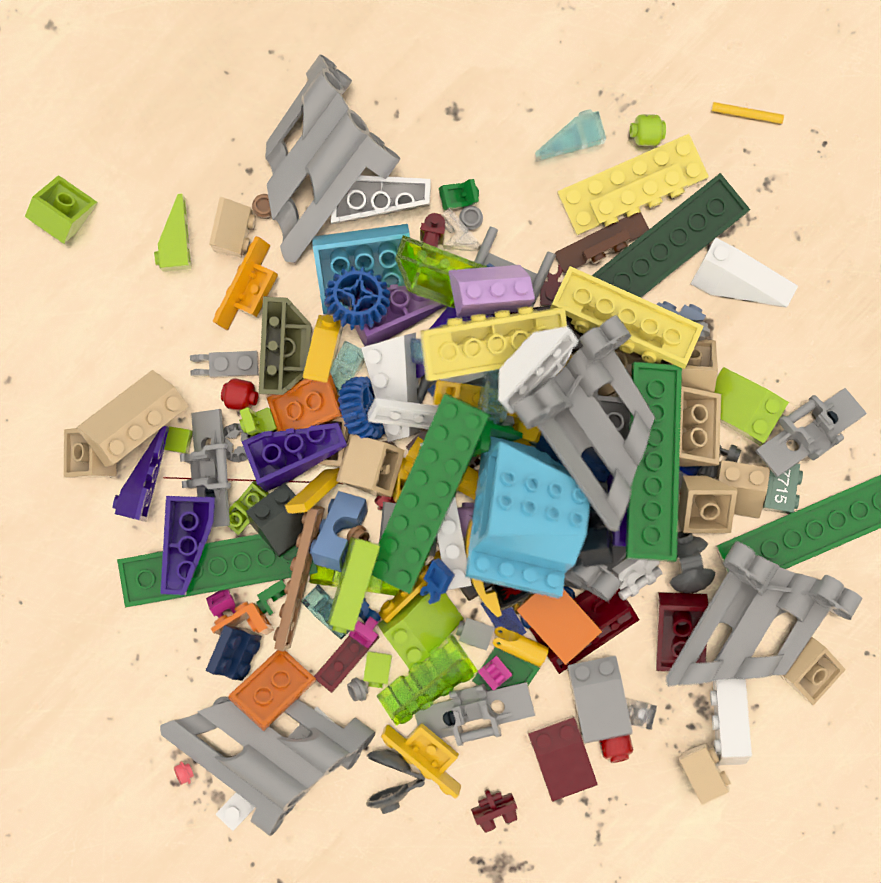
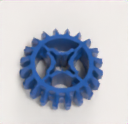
[324,266,390,331]
[338,376,385,440]

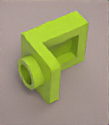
[239,407,277,437]

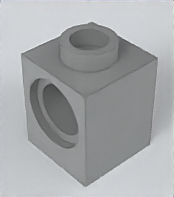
[456,618,495,651]

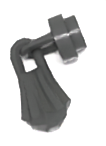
[697,444,741,479]

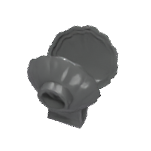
[669,531,715,594]
[366,750,425,814]

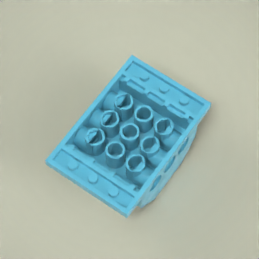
[465,436,590,599]

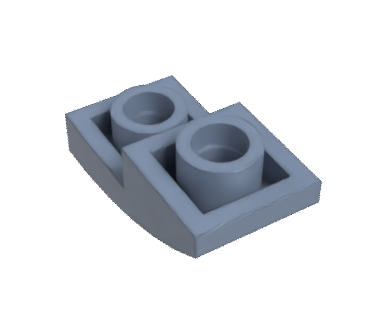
[656,301,706,321]

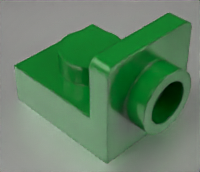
[256,579,286,616]

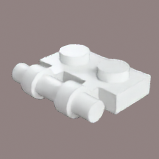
[612,559,663,600]

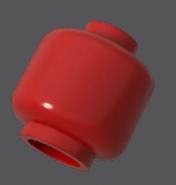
[221,378,259,411]
[599,735,634,763]

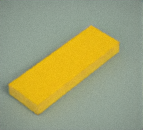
[285,468,340,513]

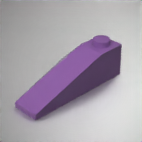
[348,279,454,346]

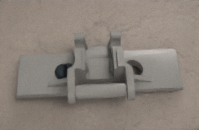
[756,388,867,477]
[180,409,231,527]
[414,682,535,746]

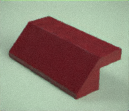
[529,588,640,674]

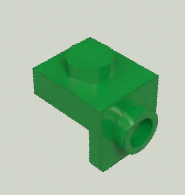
[438,179,479,211]

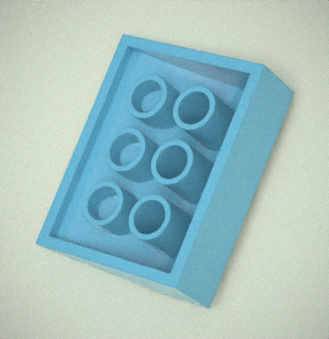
[312,224,416,314]

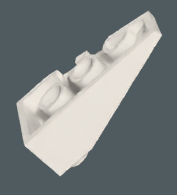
[690,238,798,308]

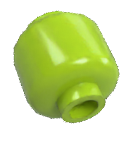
[629,114,666,146]

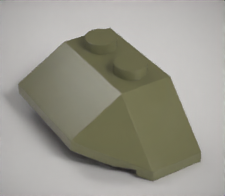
[258,297,312,395]

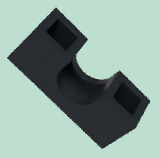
[577,489,613,567]

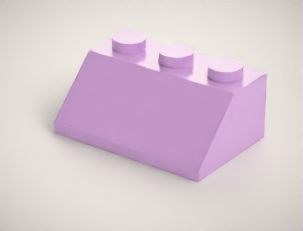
[449,265,535,317]

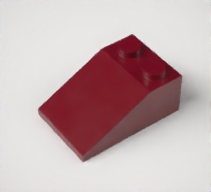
[656,592,709,671]
[527,715,598,802]

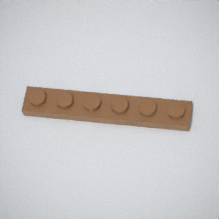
[273,505,325,651]

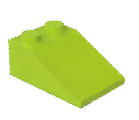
[714,367,789,446]
[377,593,464,670]

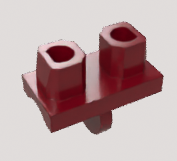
[420,213,445,256]
[471,789,518,833]

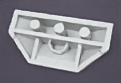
[499,326,578,414]

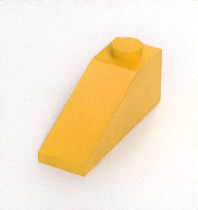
[303,315,342,383]

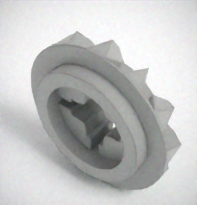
[223,423,252,462]

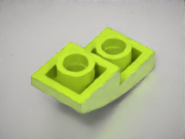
[228,481,270,536]

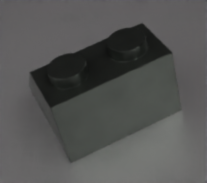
[246,483,304,557]

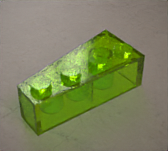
[376,633,478,726]

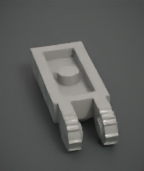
[190,351,259,378]

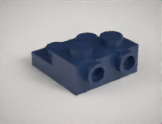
[205,625,262,681]

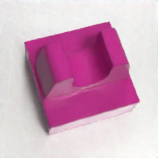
[206,589,236,618]
[348,617,378,648]
[478,656,512,691]

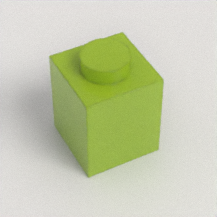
[363,651,392,688]

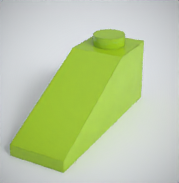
[154,194,192,272]

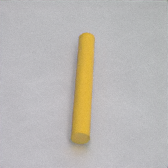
[711,102,784,124]

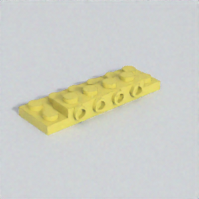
[557,134,709,236]
[550,266,704,369]
[420,306,567,381]

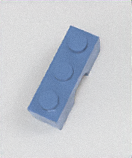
[310,491,368,572]

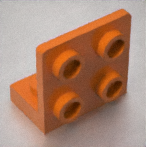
[211,602,274,635]

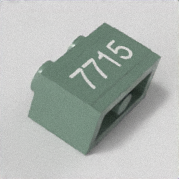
[762,464,803,514]

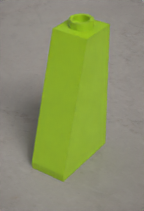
[327,537,380,634]

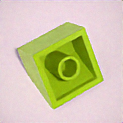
[25,175,97,244]

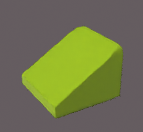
[164,426,193,454]

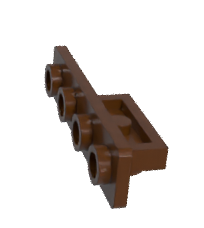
[555,212,649,274]

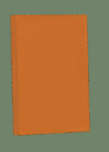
[267,372,342,432]
[516,589,602,665]
[228,650,316,731]

